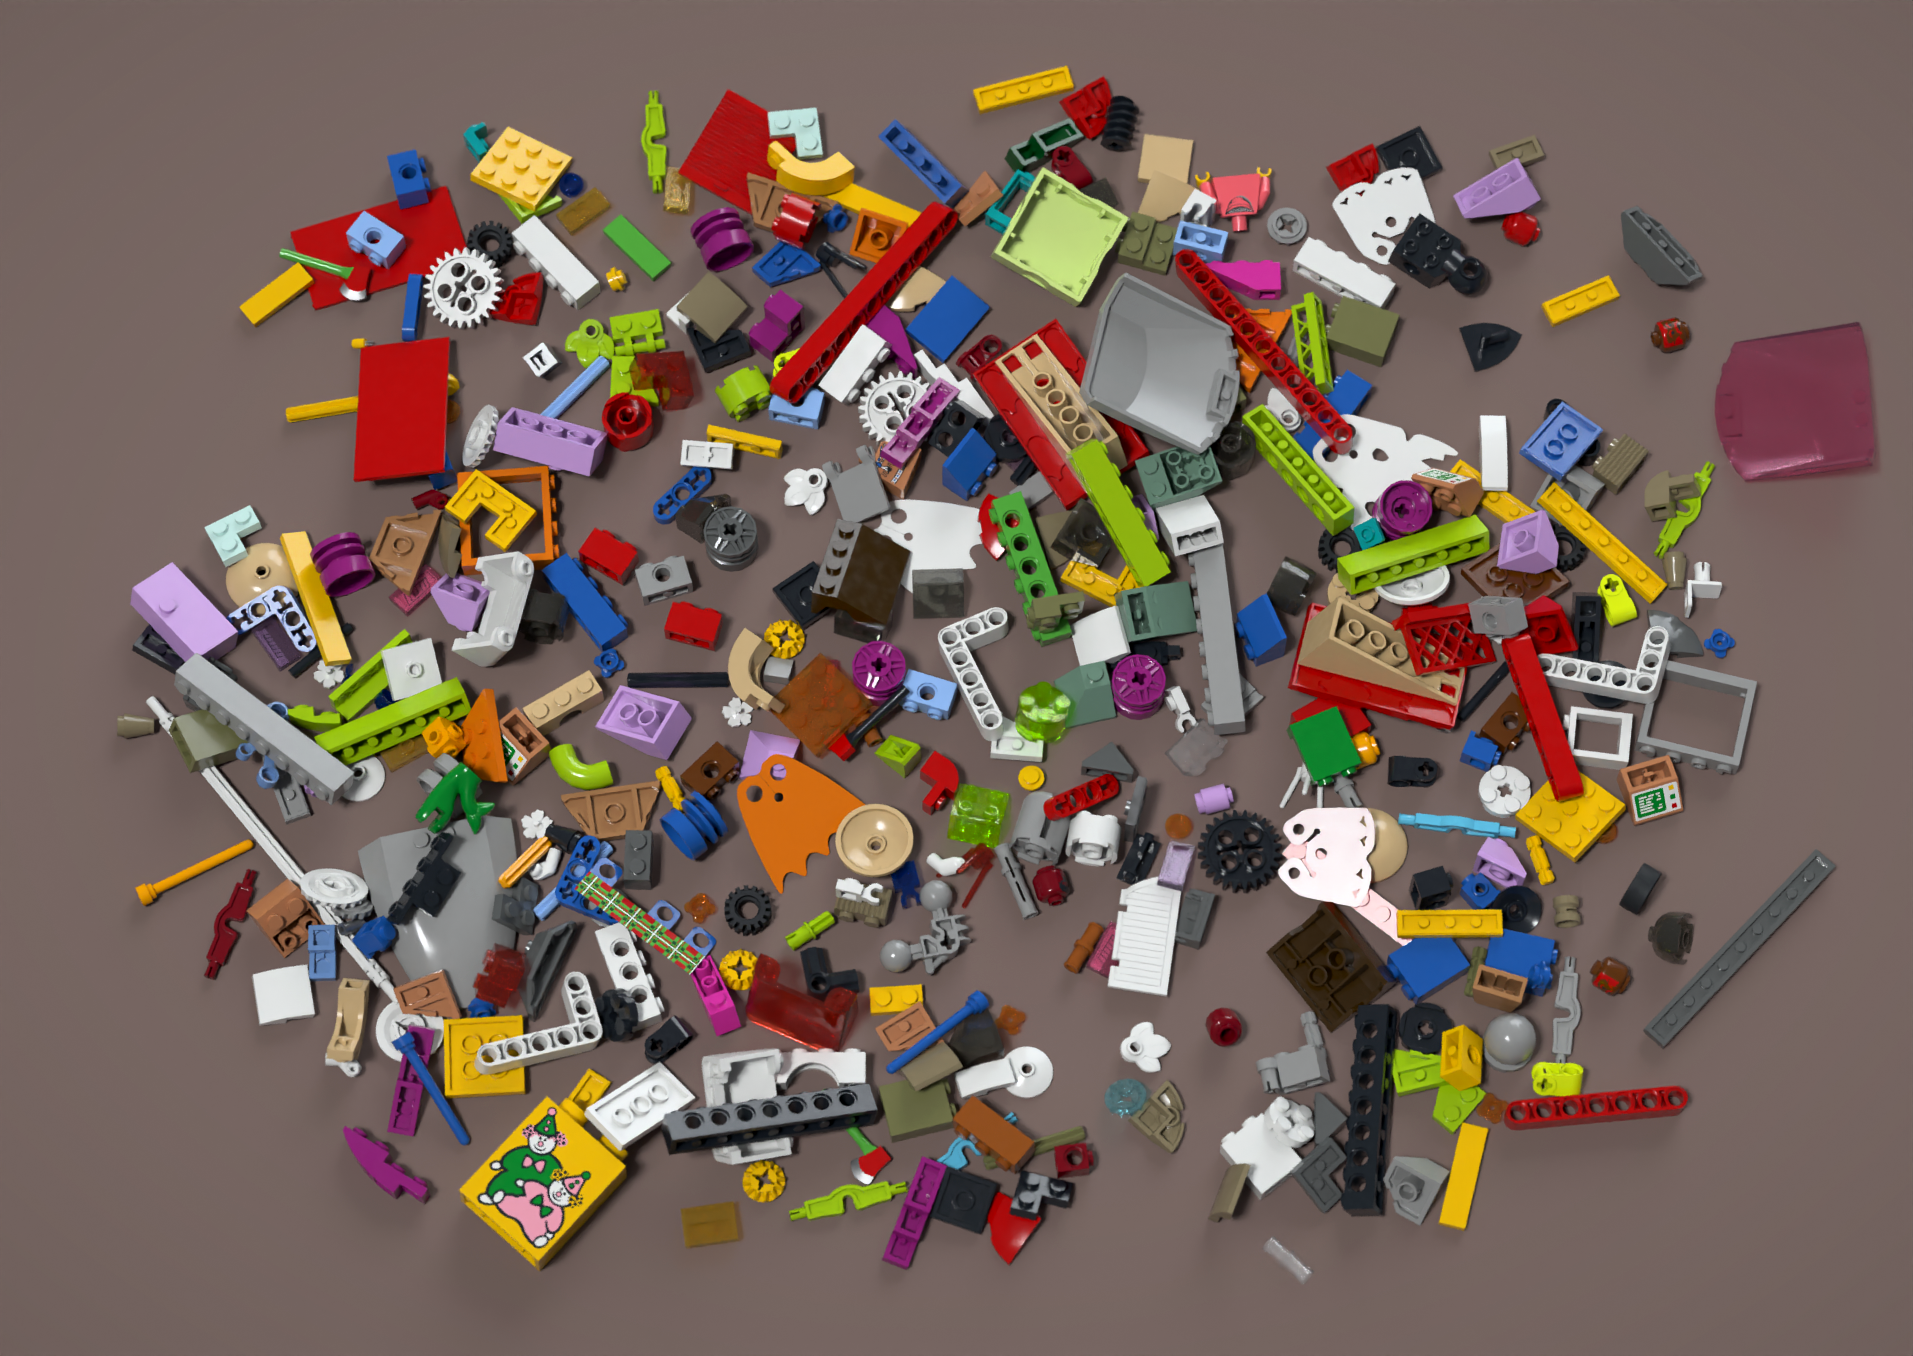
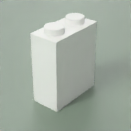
[1156,495,1224,556]
[1220,1113,1302,1201]

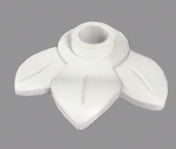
[1265,388,1307,432]
[784,468,828,515]
[1120,1022,1171,1073]

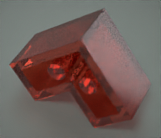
[629,351,694,411]
[472,943,525,1008]

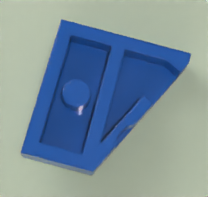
[752,241,821,287]

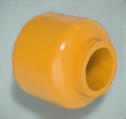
[1351,732,1381,769]

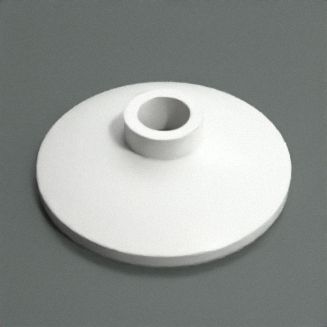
[342,755,385,802]
[1004,1047,1053,1098]

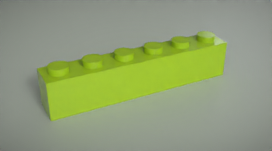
[1065,439,1171,587]
[1337,515,1490,595]
[314,677,471,766]

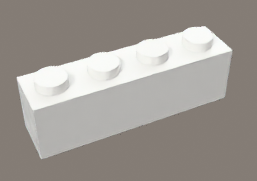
[512,215,601,310]
[1292,237,1395,309]

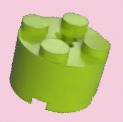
[715,365,772,422]

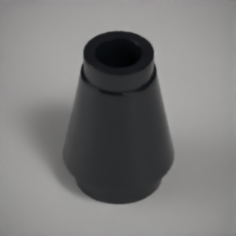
[545,824,584,854]

